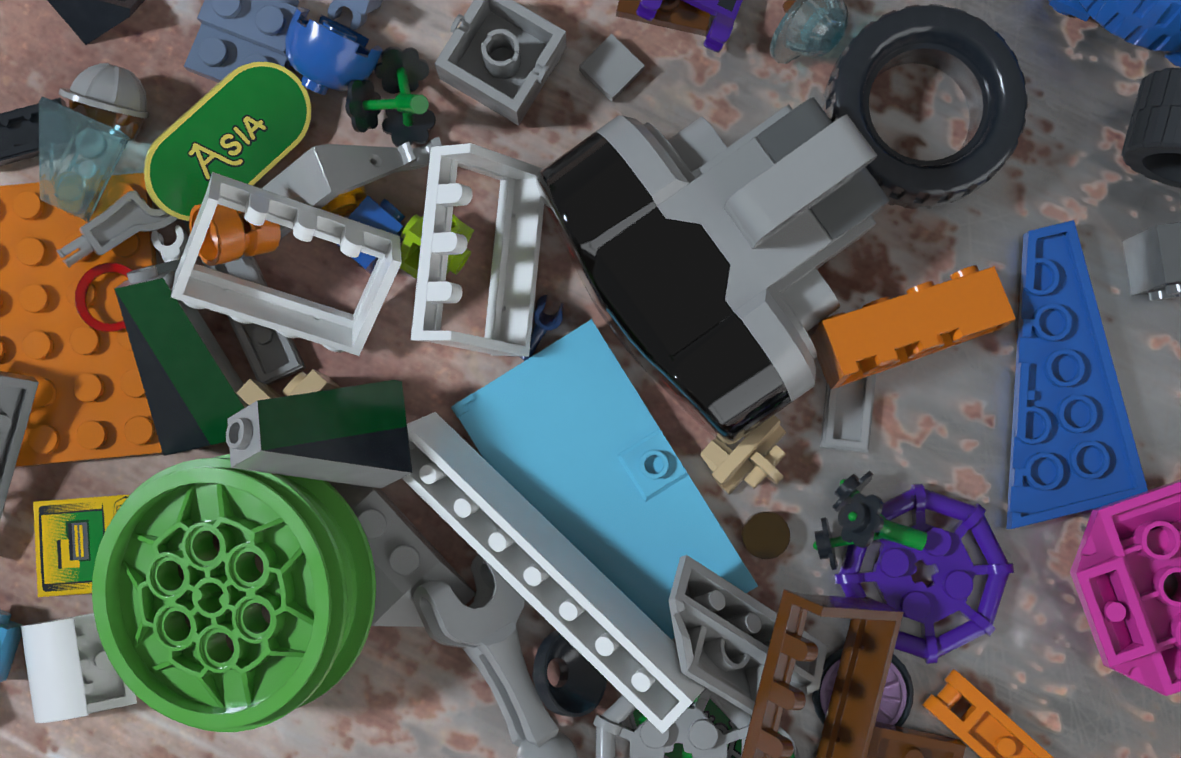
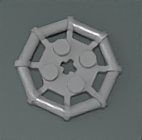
[593,688,752,758]

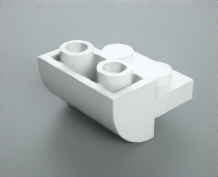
[20,613,137,723]

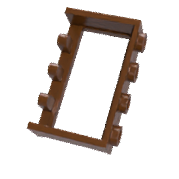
[741,589,904,758]

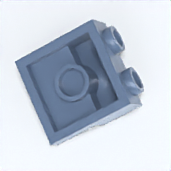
[184,0,307,83]

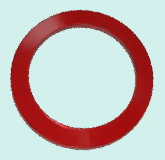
[75,263,133,332]

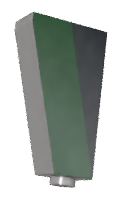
[115,266,249,456]
[226,380,412,488]

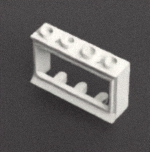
[411,143,547,357]
[171,172,402,356]

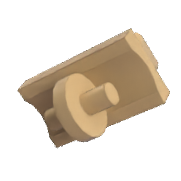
[700,405,786,495]

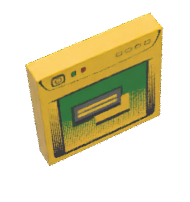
[33,495,129,597]

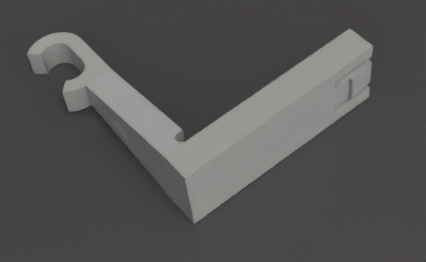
[261,137,442,239]

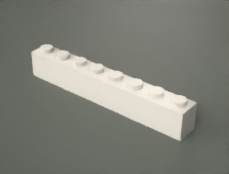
[402,412,706,734]

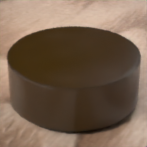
[741,512,790,559]

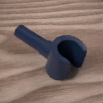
[519,295,564,360]

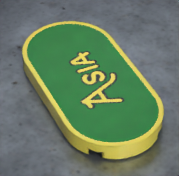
[144,62,311,221]

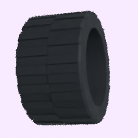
[1121,67,1181,188]

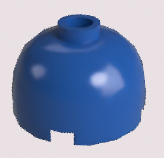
[285,7,383,95]

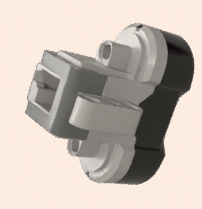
[536,97,890,445]

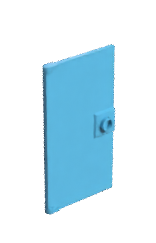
[451,319,758,640]

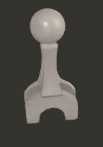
[413,554,578,758]

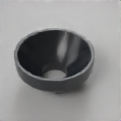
[532,630,607,717]

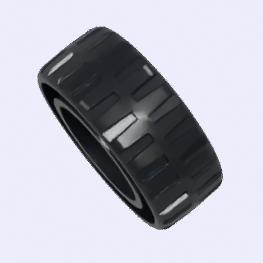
[822,4,1028,209]

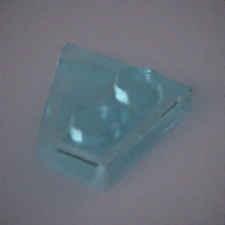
[39,96,130,222]

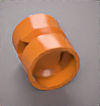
[189,204,281,266]

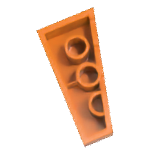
[810,265,1016,389]

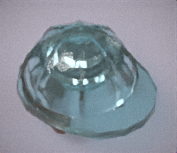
[770,0,849,64]

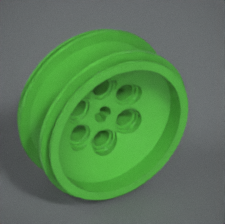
[92,454,376,732]

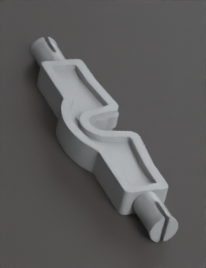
[57,191,178,268]

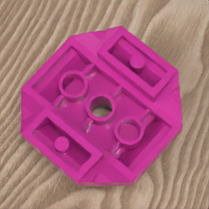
[1070,479,1181,696]

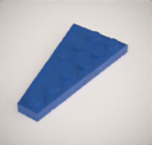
[1006,220,1148,529]

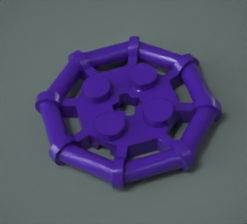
[835,484,1014,664]

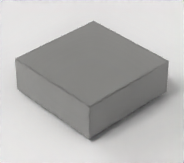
[579,34,645,102]

